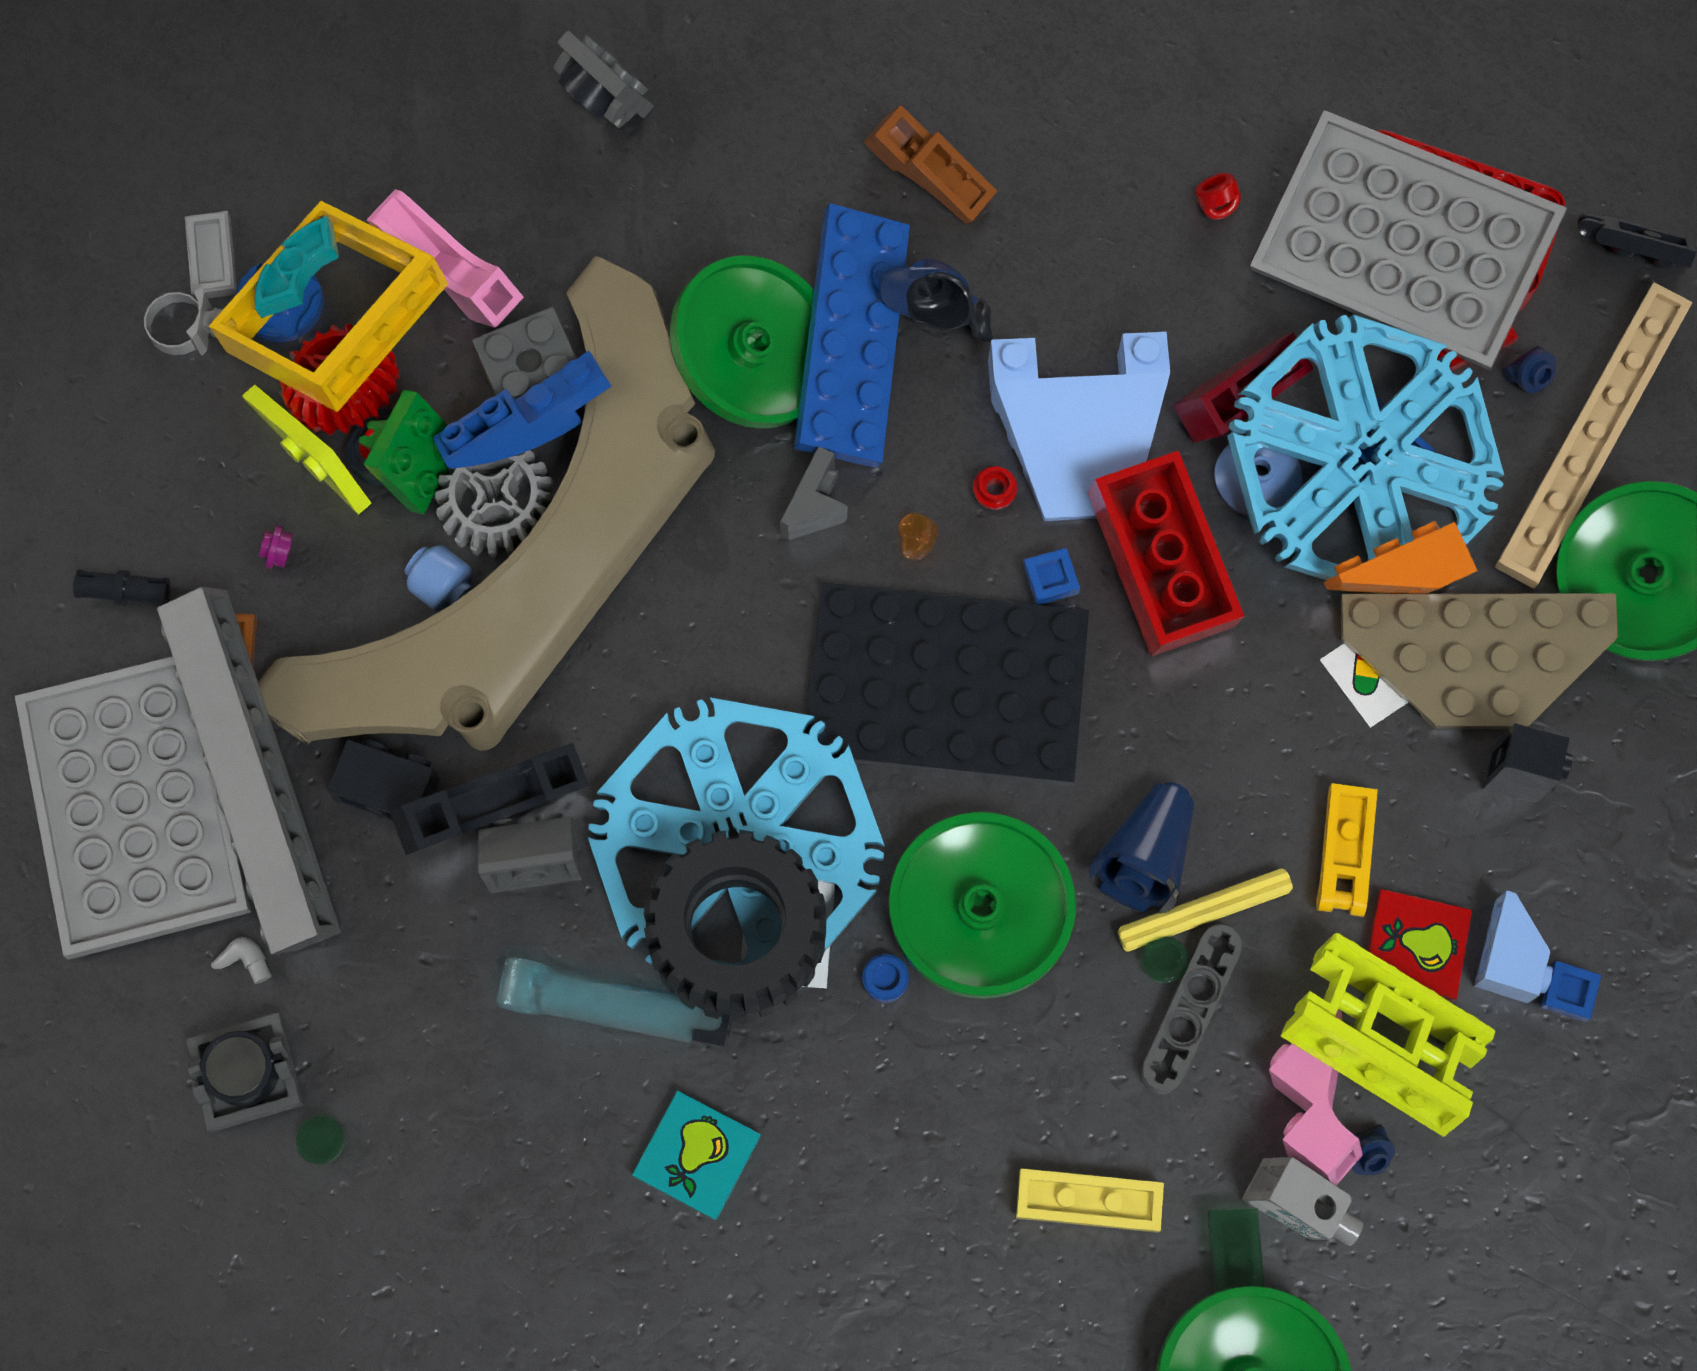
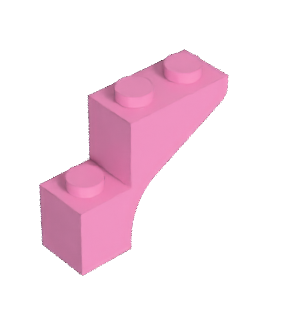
[367,189,524,328]
[1269,1009,1363,1186]

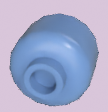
[405,545,473,612]

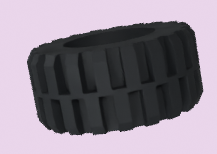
[644,830,826,1021]

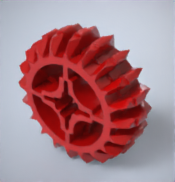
[279,322,400,436]

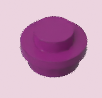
[259,525,293,569]

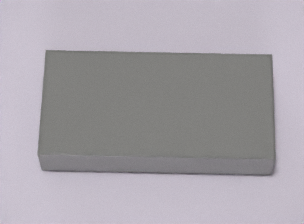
[185,211,237,300]

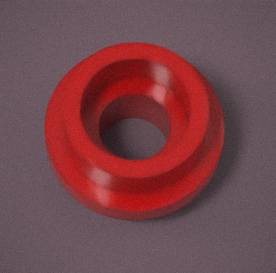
[973,466,1017,510]

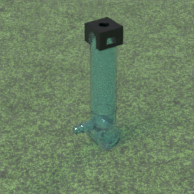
[495,958,732,1053]

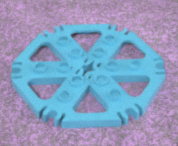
[1227,314,1504,594]
[588,698,885,965]

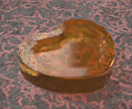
[899,513,938,560]

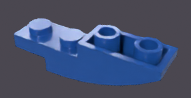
[433,351,612,469]

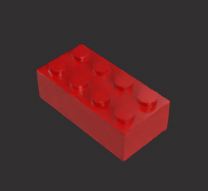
[1087,450,1244,657]

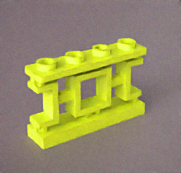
[1281,933,1495,1137]

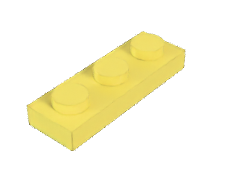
[1016,1169,1164,1233]

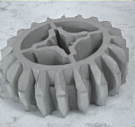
[435,450,555,559]

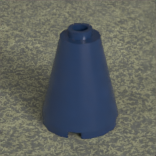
[1089,782,1195,914]

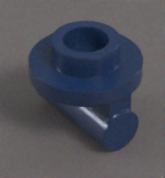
[1502,346,1556,393]
[1352,1124,1395,1175]

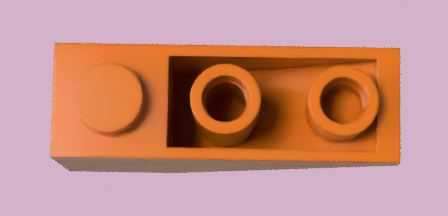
[1323,521,1478,594]

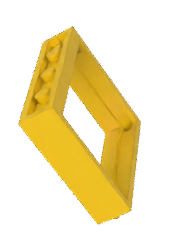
[209,201,449,412]

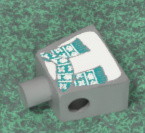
[1241,1157,1364,1246]

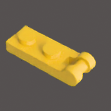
[1316,783,1378,917]

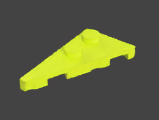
[242,385,372,515]

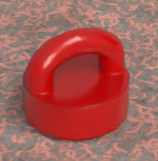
[1195,173,1241,220]

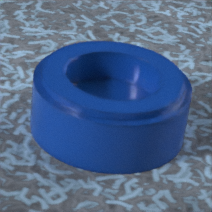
[862,954,909,1003]

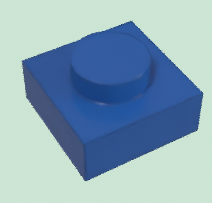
[1023,548,1080,605]
[1540,961,1601,1022]

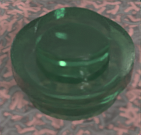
[1142,936,1189,983]
[296,1116,345,1165]

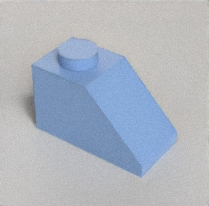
[1474,891,1553,1003]

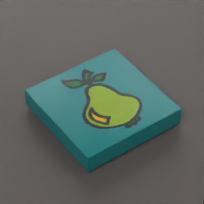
[632,1090,761,1221]

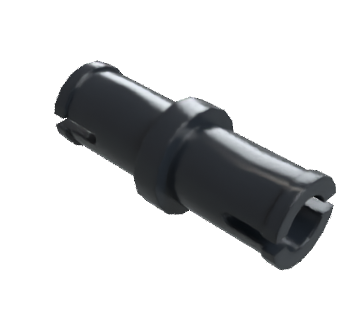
[73,569,171,606]

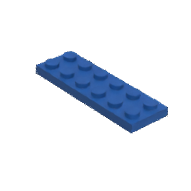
[794,203,910,468]

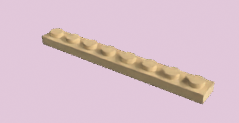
[1494,282,1693,589]

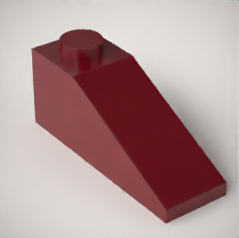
[1172,332,1314,443]

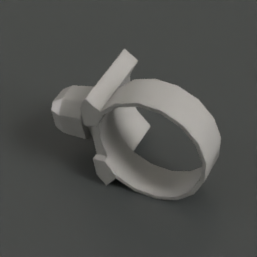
[144,287,223,356]

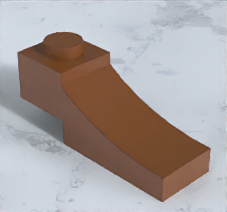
[863,105,997,224]

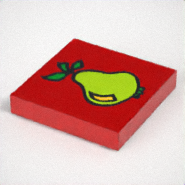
[1367,889,1472,1002]

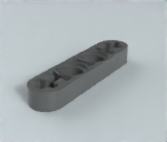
[1140,925,1242,1095]

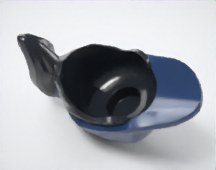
[879,258,993,342]

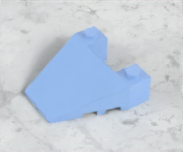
[988,332,1170,521]

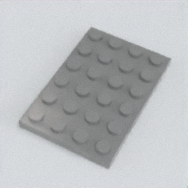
[1250,110,1567,370]
[15,656,251,960]

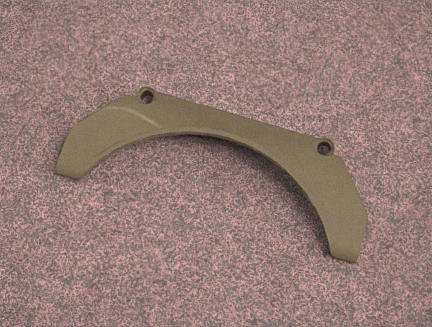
[258,257,715,751]

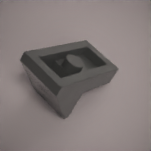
[780,447,848,540]

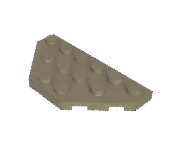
[1340,594,1618,729]

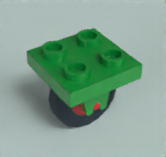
[345,390,448,515]

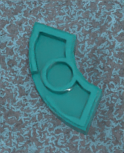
[255,216,339,318]

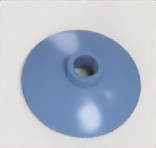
[1214,444,1302,517]

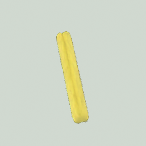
[1117,868,1293,952]

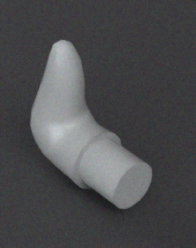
[211,937,272,984]

